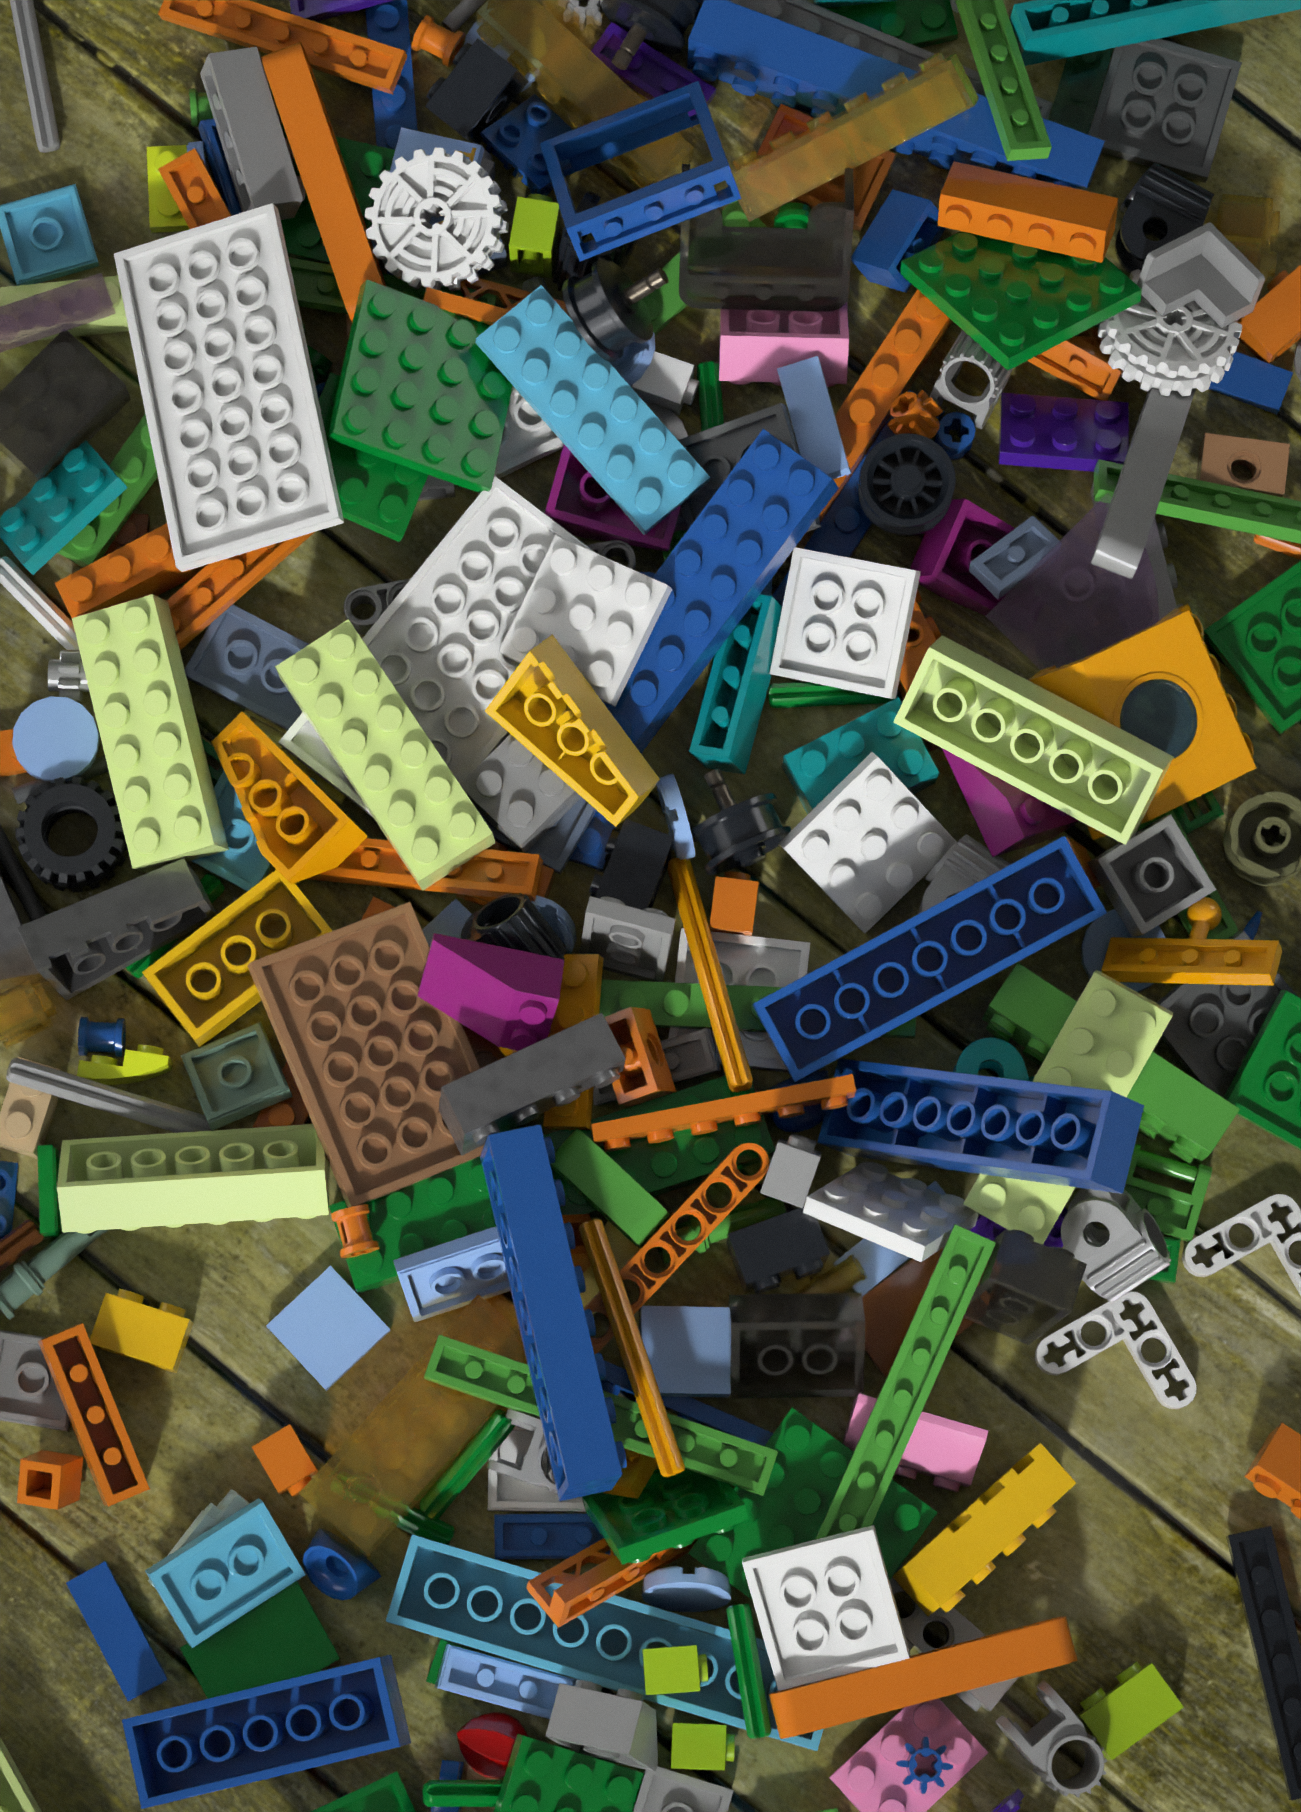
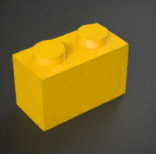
[90,1289,193,1373]

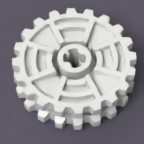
[365,147,509,291]
[1098,269,1242,396]

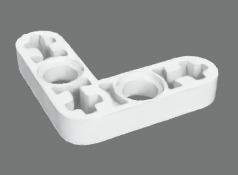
[1182,1194,1301,1296]
[1035,1292,1196,1409]

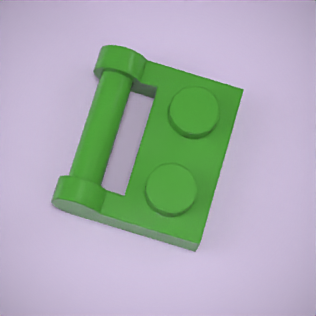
[1124,1143,1212,1242]

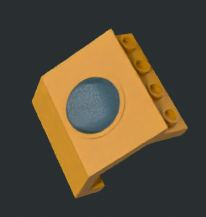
[1028,604,1257,840]

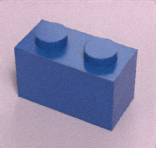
[850,189,946,293]

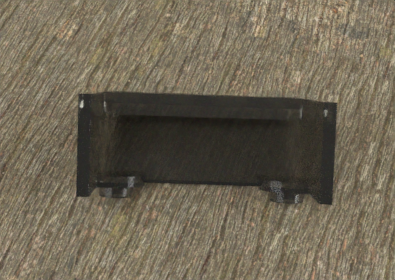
[679,164,854,312]

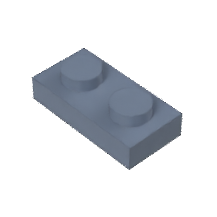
[969,516,1062,599]

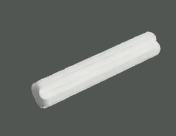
[0,556,79,650]

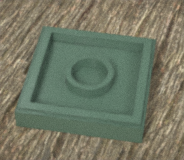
[180,1021,293,1131]

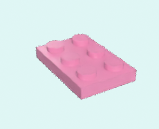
[829,1698,988,1812]

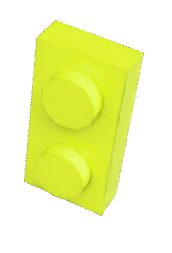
[147,145,189,233]

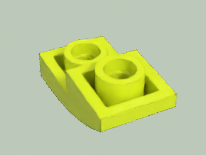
[77,1044,173,1085]

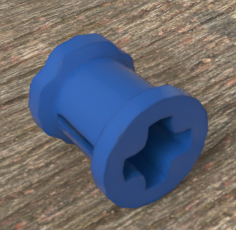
[934,412,976,460]
[78,1017,126,1057]

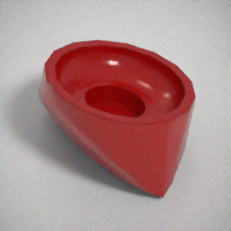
[457,1711,529,1779]

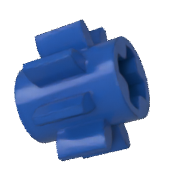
[896,1737,953,1794]

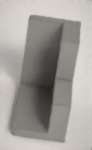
[1137,222,1265,328]

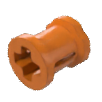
[411,15,466,67]
[331,1204,380,1258]

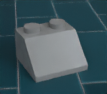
[546,1680,658,1772]

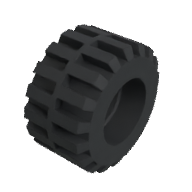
[15,776,128,893]

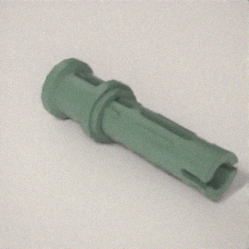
[0,1230,108,1320]

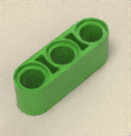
[550,1128,670,1248]

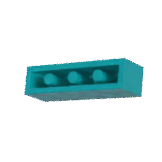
[689,594,782,774]

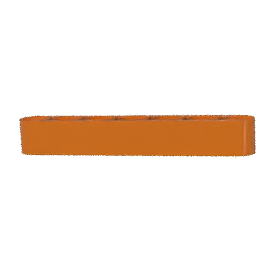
[261,42,387,322]
[584,1143,770,1354]
[769,1616,1077,1739]

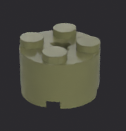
[1223,791,1301,886]

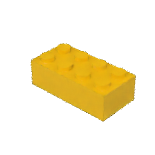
[142,869,332,1047]

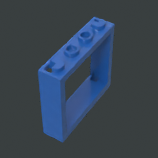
[540,81,742,261]

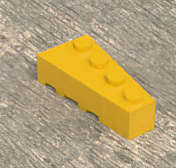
[485,634,660,827]
[893,1443,1076,1616]

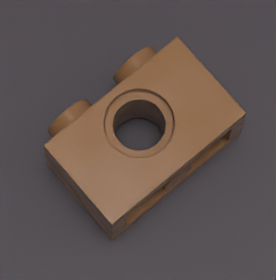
[1196,433,1290,497]

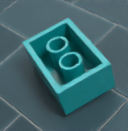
[782,697,939,814]

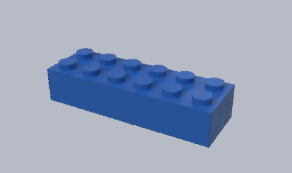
[122,1655,411,1809]

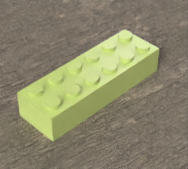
[72,594,229,873]
[275,619,495,891]
[893,635,1174,845]
[963,969,1173,1248]
[57,1124,330,1234]

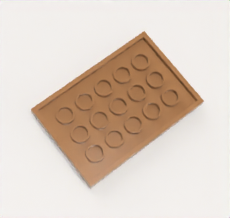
[248,902,484,1208]

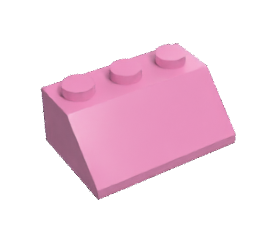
[719,296,849,387]
[842,1393,988,1492]

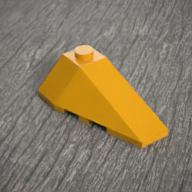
[211,711,368,884]

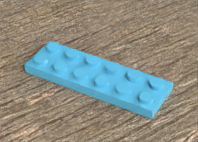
[475,285,710,535]

